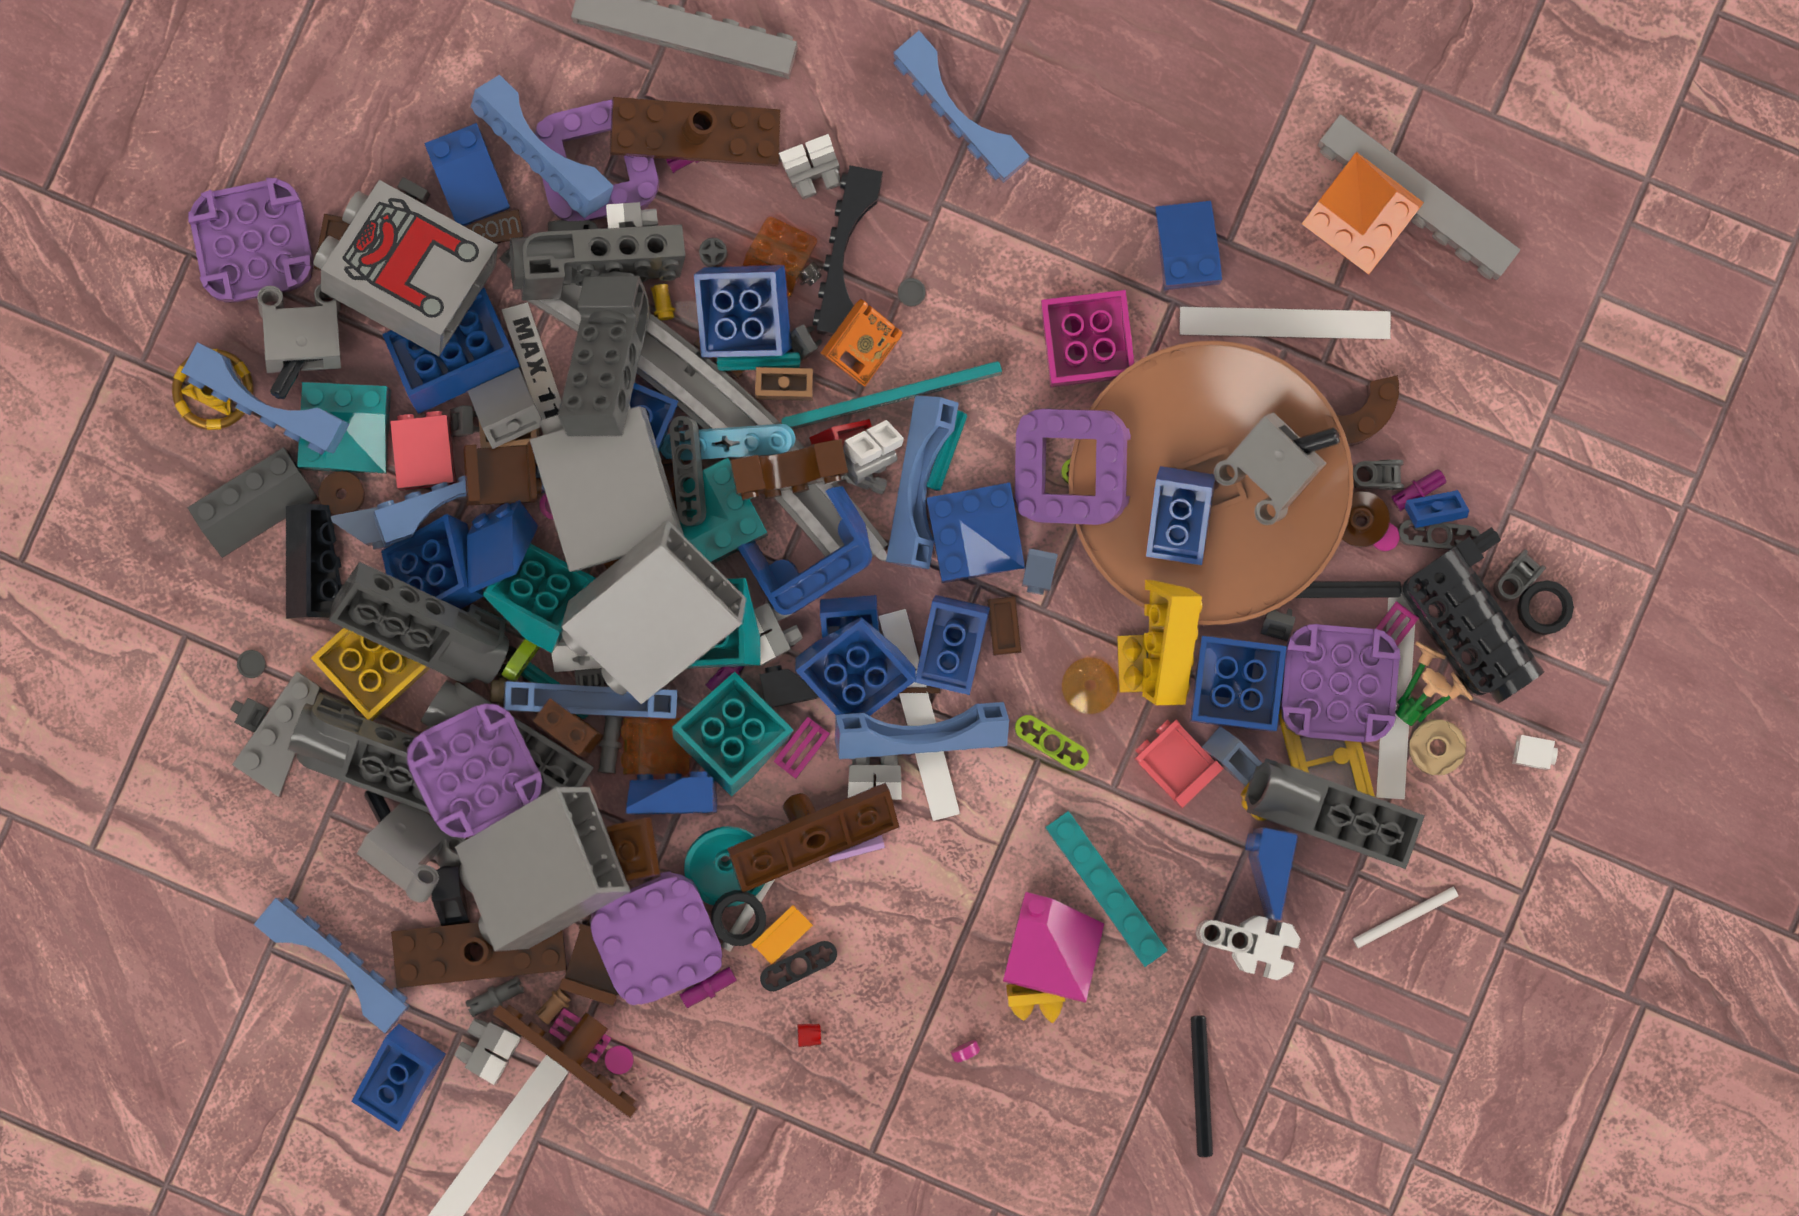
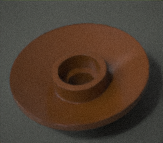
[1342,491,1390,547]

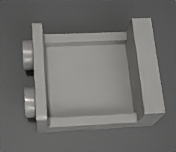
[468,367,542,449]

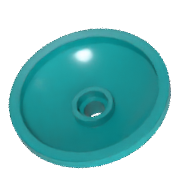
[684,826,765,907]

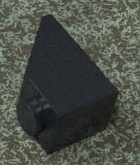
[760,665,820,708]
[431,866,470,926]

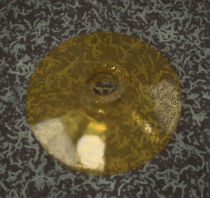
[1062,658,1118,714]

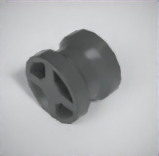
[699,238,728,267]

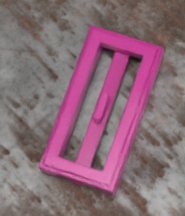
[1375,601,1419,647]
[773,717,830,779]
[549,1008,612,1062]

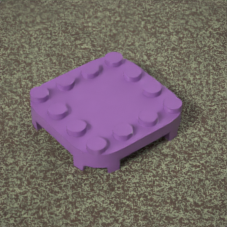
[188,178,313,302]
[1281,624,1401,742]
[406,703,542,838]
[590,871,722,1005]

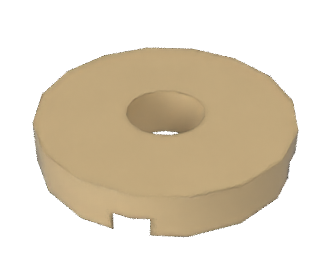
[1409,719,1466,775]

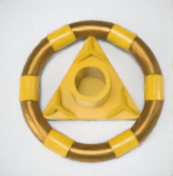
[172,349,254,430]

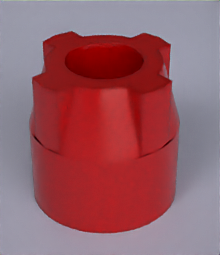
[797,1024,821,1047]

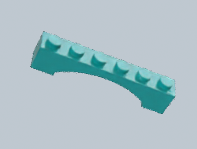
[1045,811,1168,967]

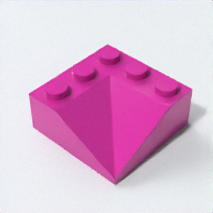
[1040,290,1135,388]

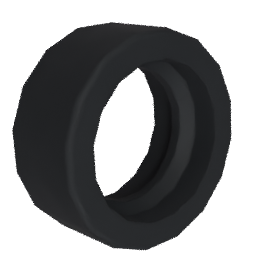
[1517,580,1574,635]
[711,890,766,946]

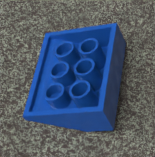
[382,288,520,414]
[1245,828,1297,920]

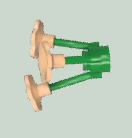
[1395,641,1473,726]

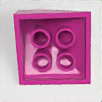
[1003,892,1104,1003]

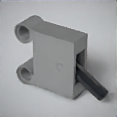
[257,284,341,399]
[1214,412,1340,525]
[357,790,466,902]

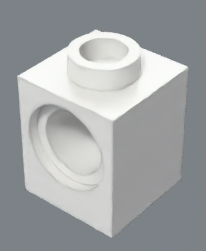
[1512,735,1558,770]

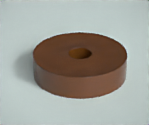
[318,471,365,515]

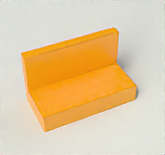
[751,905,813,965]

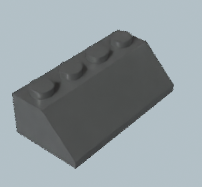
[187,447,318,558]

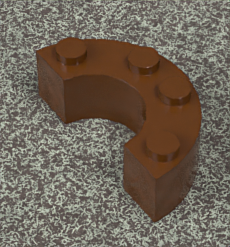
[1337,375,1399,447]
[730,439,848,500]

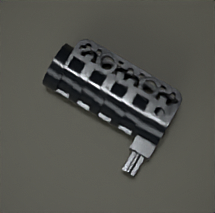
[1401,527,1545,704]

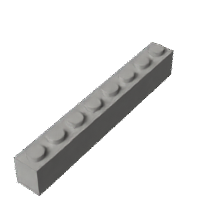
[571,0,798,79]
[1317,114,1521,280]

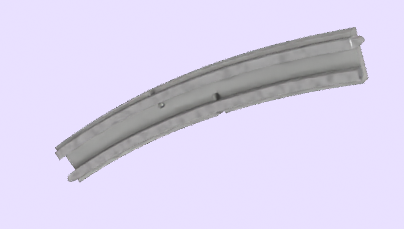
[527,283,888,561]

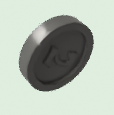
[898,278,926,307]
[237,650,266,678]

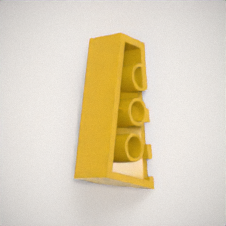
[1142,580,1202,705]

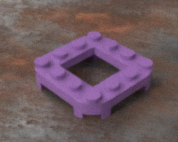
[535,99,659,221]
[1015,408,1131,525]

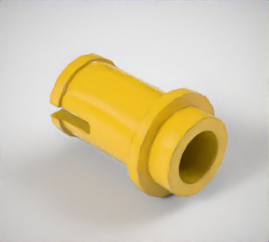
[650,284,676,321]

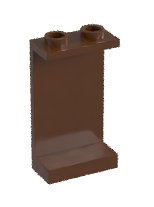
[533,698,603,759]

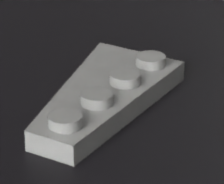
[232,672,321,797]

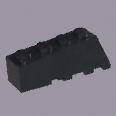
[286,504,344,620]

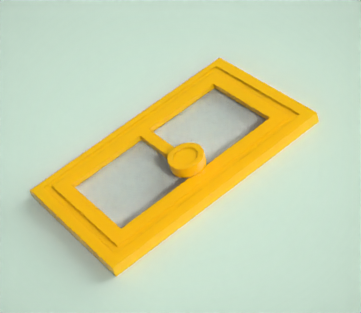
[1278,710,1375,797]

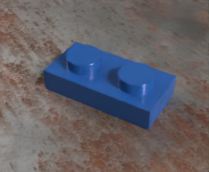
[1405,490,1469,528]

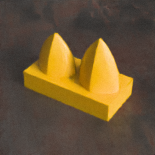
[1117,635,1147,693]
[1006,984,1065,1023]

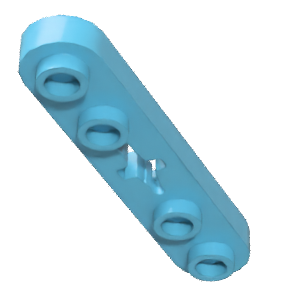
[661,424,795,461]

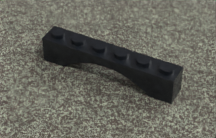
[813,165,883,336]

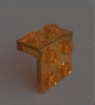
[743,217,817,297]
[621,717,689,775]

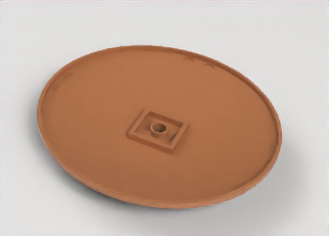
[1069,341,1354,625]

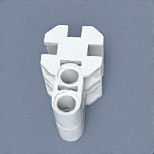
[1196,915,1300,980]

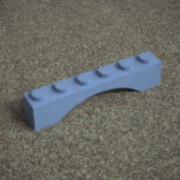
[893,31,1030,183]
[471,75,613,218]
[181,342,350,455]
[886,395,959,569]
[373,466,545,547]
[503,681,677,719]
[835,702,1009,759]
[253,897,410,1033]

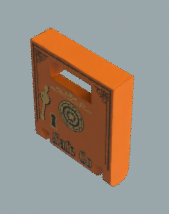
[820,299,903,387]

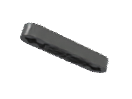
[670,416,706,526]

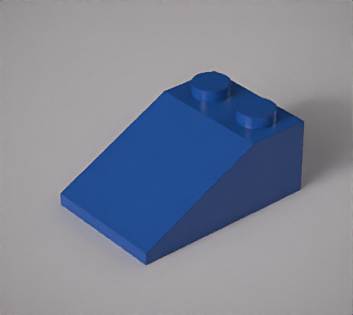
[424,123,510,226]
[1155,201,1222,290]
[1146,466,1215,565]
[467,500,538,593]
[820,595,880,638]
[914,595,990,695]
[351,1024,446,1132]

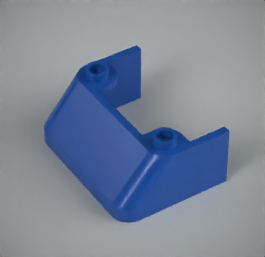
[737,486,872,615]

